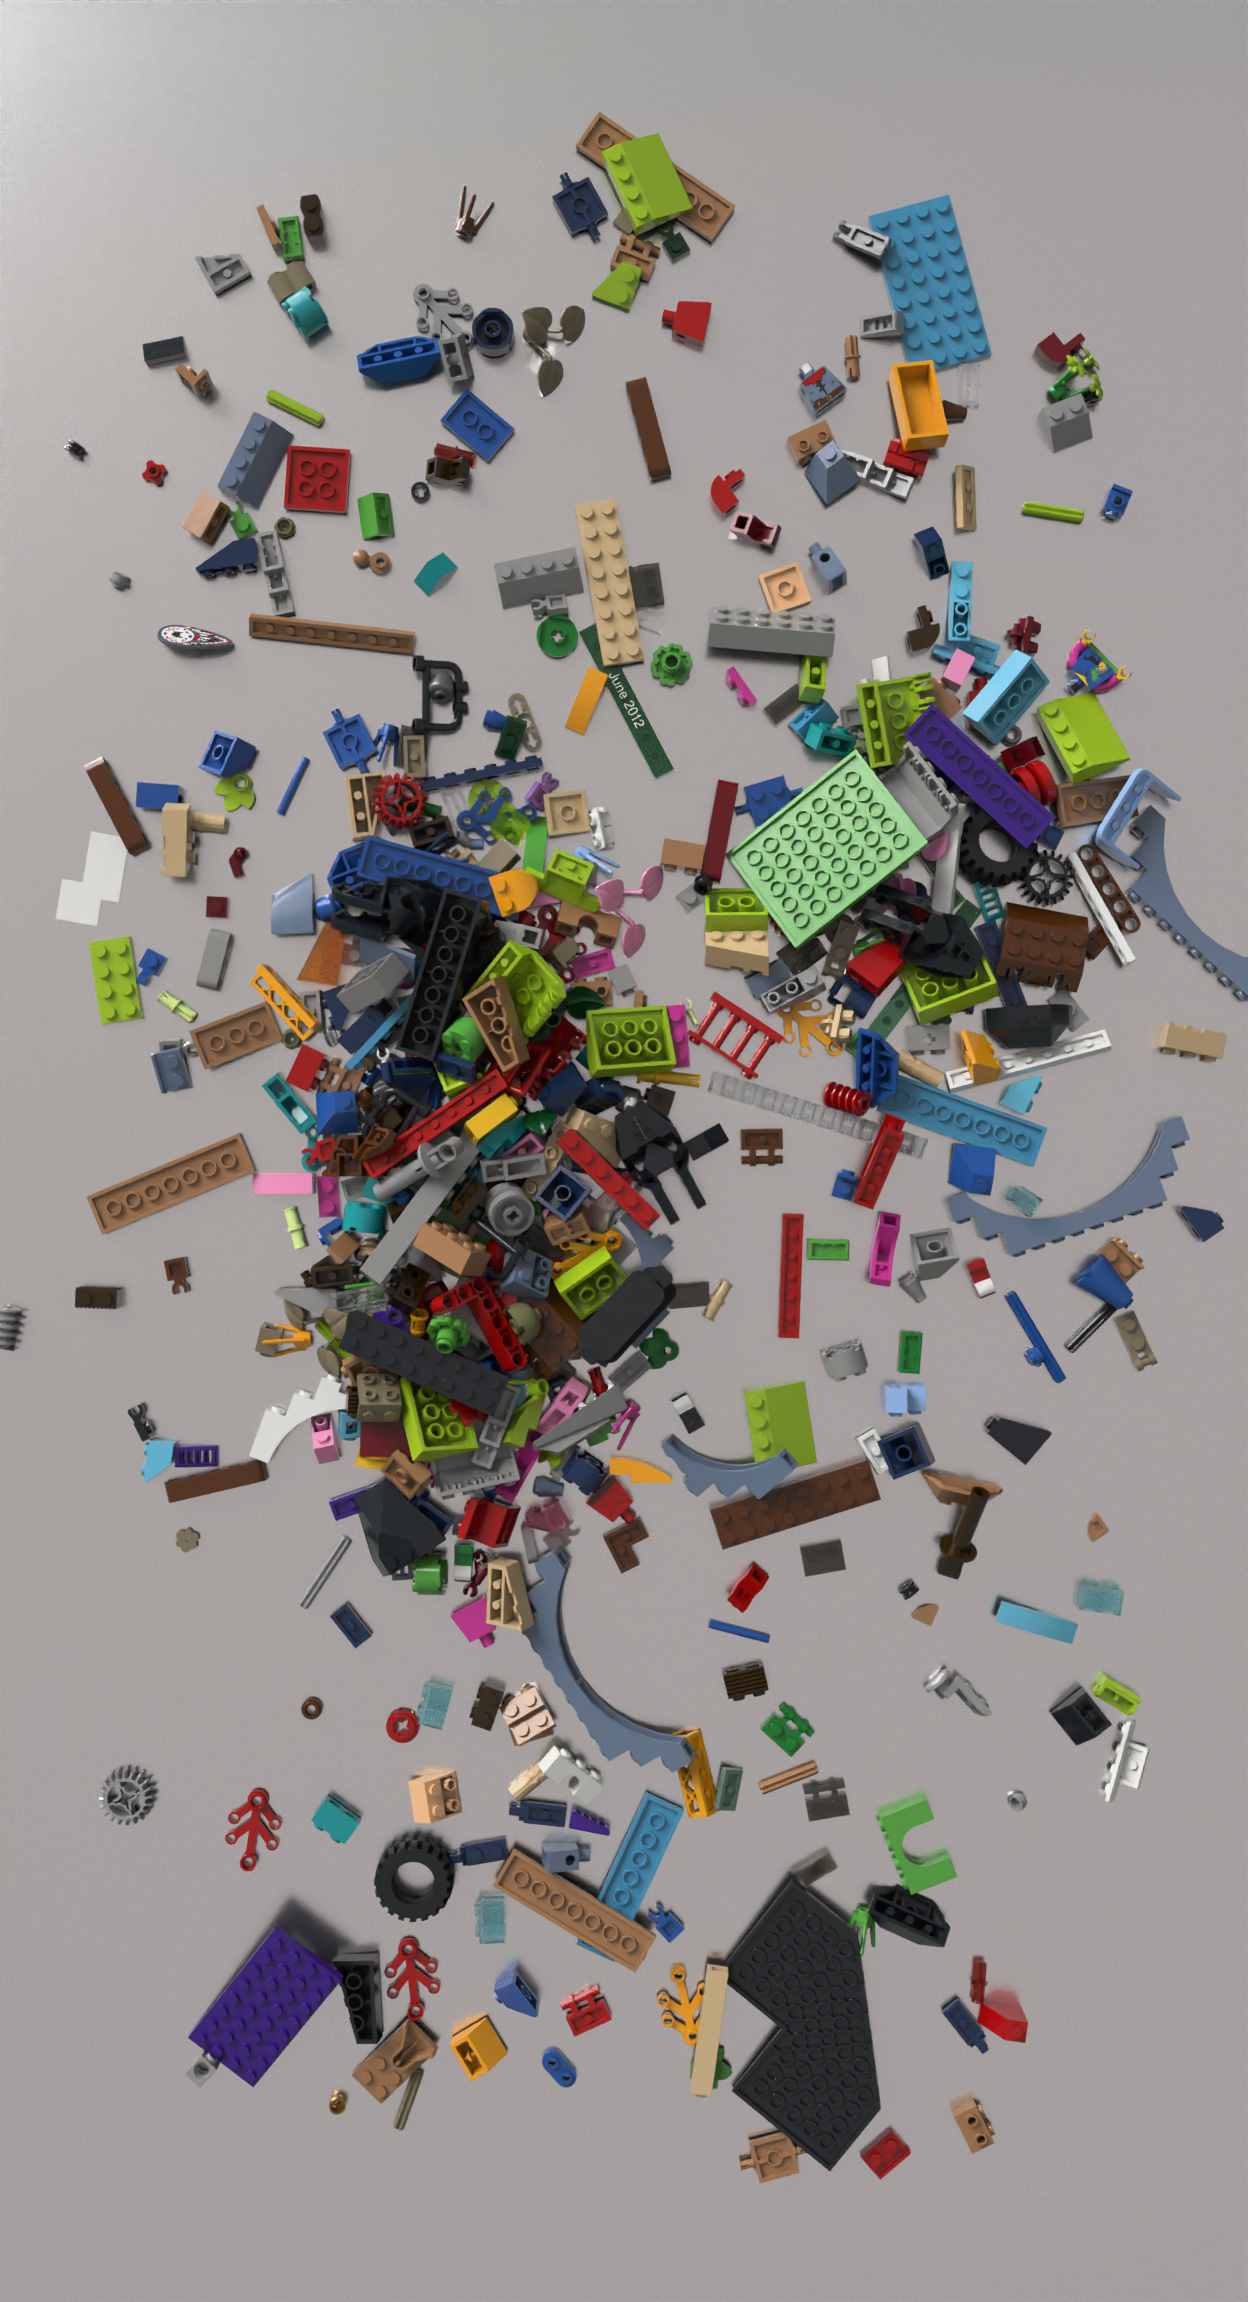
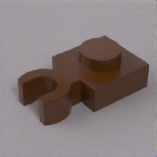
[164,1257,189,1295]

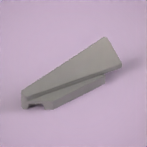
[533,1385,628,1455]

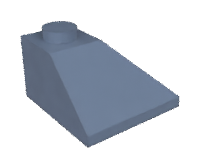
[804,440,861,505]

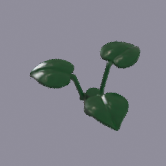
[528,986,604,1045]
[516,1097,557,1138]

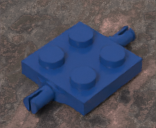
[323,709,378,774]
[734,775,803,827]

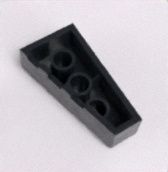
[332,1953,383,2044]

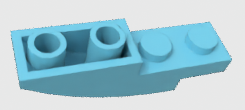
[948,561,973,642]

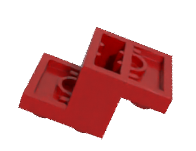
[457,1497,521,1548]

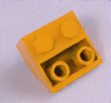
[450,2017,508,2081]

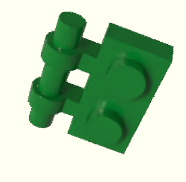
[761,1703,815,1757]

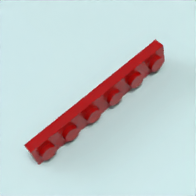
[556,1128,661,1231]
[778,1213,804,1338]

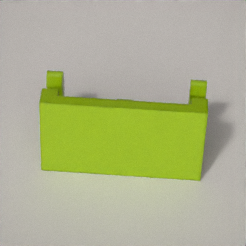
[1092,1674,1142,1716]

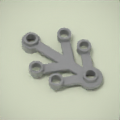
[413,284,474,350]

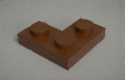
[603,1517,649,1574]

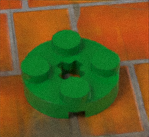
[537,615,578,657]

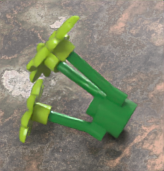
[1049,348,1103,401]

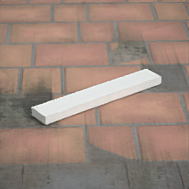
[931,803,966,915]
[1065,851,1136,967]

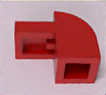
[710,469,745,518]
[727,1564,770,1613]

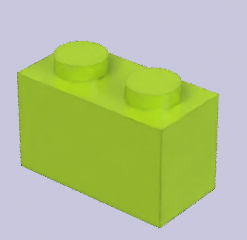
[799,655,826,703]

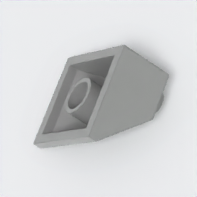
[910,1228,959,1281]

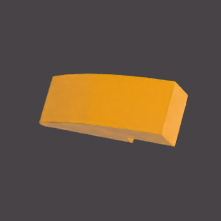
[565,667,608,736]
[610,1456,672,1483]

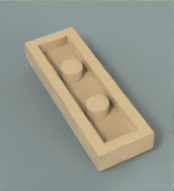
[955,464,977,531]

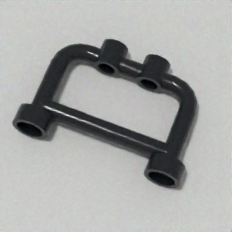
[412,655,468,735]
[361,1087,434,1169]
[458,1204,531,1281]

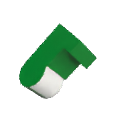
[454,1542,474,1582]

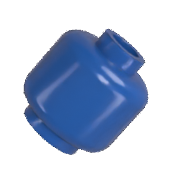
[313,893,346,924]

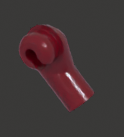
[229,847,247,878]

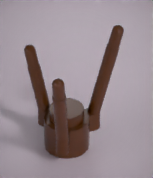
[455,186,494,238]

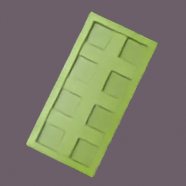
[89,936,143,1025]

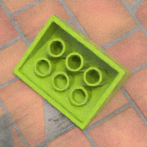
[602,133,693,236]
[1037,692,1130,785]
[900,935,999,1025]
[586,1005,677,1078]
[399,1377,479,1461]
[743,1381,817,1467]

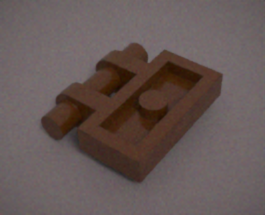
[741,1128,783,1166]

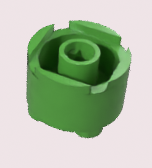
[442,1016,488,1063]
[412,1553,448,1595]

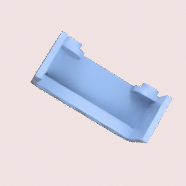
[1095,768,1182,869]

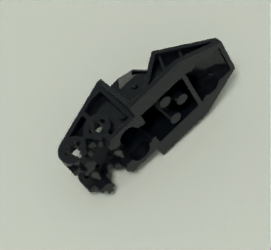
[331,876,444,945]
[859,884,984,979]
[615,1101,707,1225]

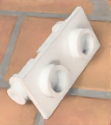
[588,807,615,851]

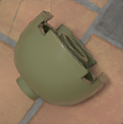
[503,1303,542,1345]

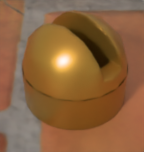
[329,2095,346,2115]

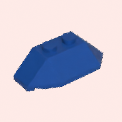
[357,336,441,384]
[327,836,385,890]
[856,1028,900,1108]

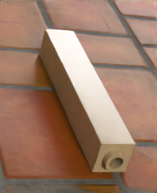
[690,1964,729,2098]

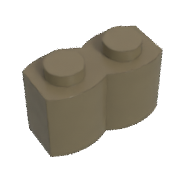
[267,260,316,307]

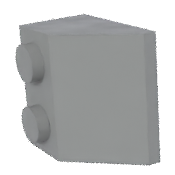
[1039,393,1093,453]

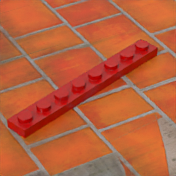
[362,1069,510,1180]

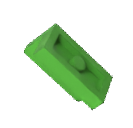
[357,492,394,539]

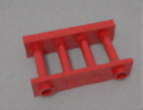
[687,992,784,1080]
[854,1113,906,1210]

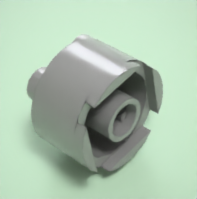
[822,1340,869,1382]

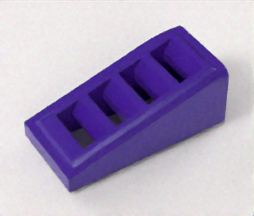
[175,1445,218,1468]
[569,1808,610,1836]

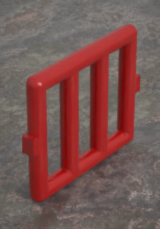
[474,1041,552,1097]

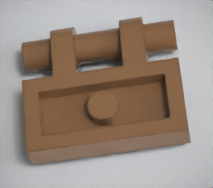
[610,233,661,281]
[316,1057,365,1093]

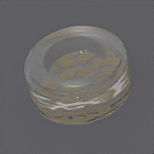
[323,1025,339,1047]

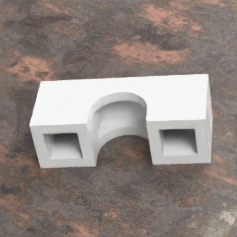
[538,1745,604,1806]

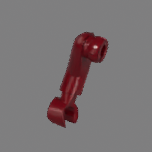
[463,1552,488,1597]

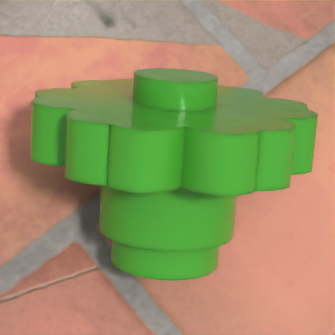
[650,643,693,686]
[427,1315,471,1354]

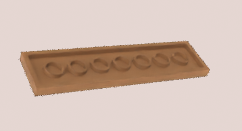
[576,112,735,242]
[87,1133,255,1235]
[492,1848,657,1972]

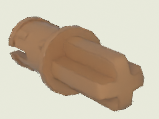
[844,335,861,379]

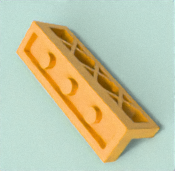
[249,964,322,1041]
[676,1730,720,1818]

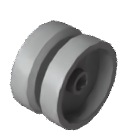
[483,1182,535,1236]

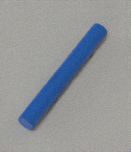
[276,756,310,816]
[708,1620,770,1643]

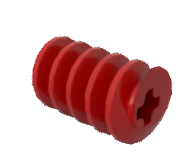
[824,1082,872,1117]

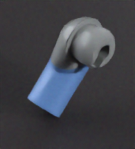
[455,829,484,849]

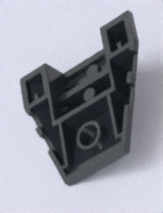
[354,1479,446,1577]

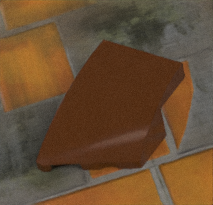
[322,1135,388,1177]

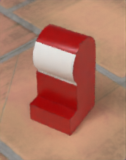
[964,1257,996,1299]

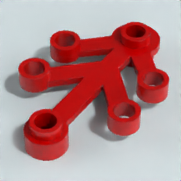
[537,905,587,984]
[225,1790,282,1871]
[384,1938,441,2021]

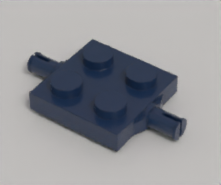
[552,172,608,239]

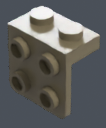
[356,1374,402,1422]

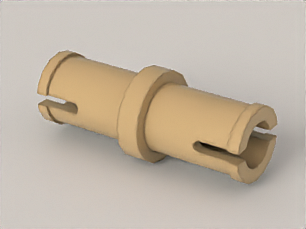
[702,1279,733,1322]

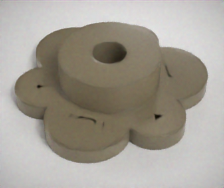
[176,1528,199,1552]

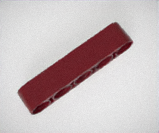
[700,779,739,883]

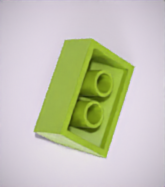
[705,888,768,933]
[553,1245,628,1321]

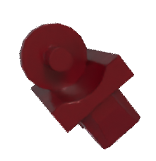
[1006,616,1041,655]

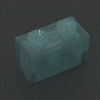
[1005,1185,1043,1217]
[1076,1579,1124,1616]
[415,1680,454,1730]
[475,1896,505,1944]

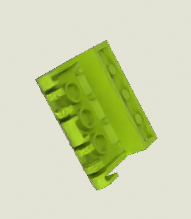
[856,672,937,768]
[464,940,566,1044]

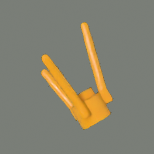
[262,1324,311,1358]

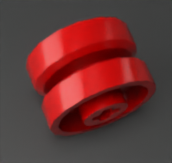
[1009,760,1057,806]

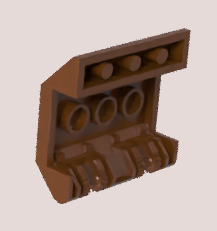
[995,902,1089,992]
[507,1278,591,1381]

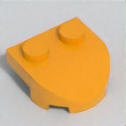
[489,868,539,917]

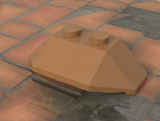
[919,1468,1003,1509]

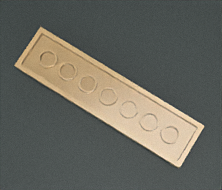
[574,498,645,667]

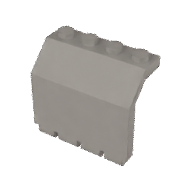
[878,741,959,841]
[430,1419,520,1500]

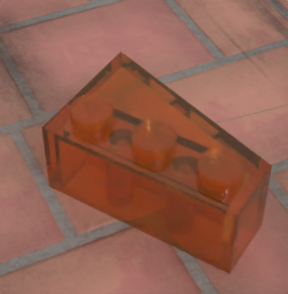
[297,921,348,987]

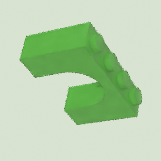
[877,1795,957,1895]

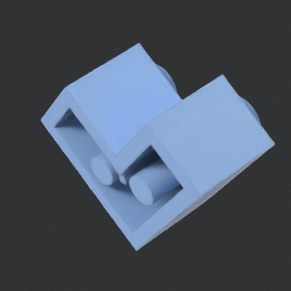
[883,1384,926,1417]

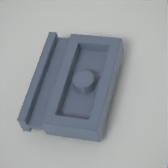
[151,1047,191,1094]

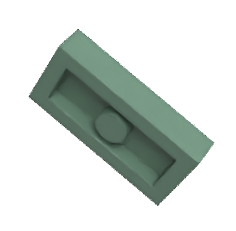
[714,1767,743,1811]

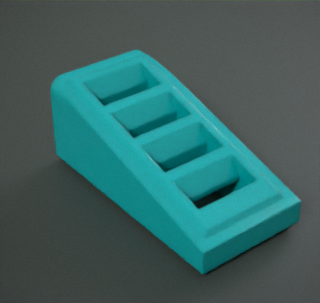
[971,881,1004,923]

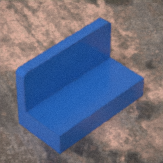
[136,782,182,809]

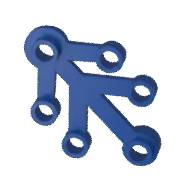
[456,787,537,844]

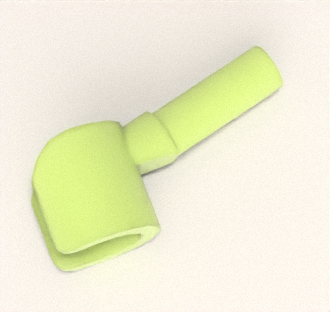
[680,999,700,1026]

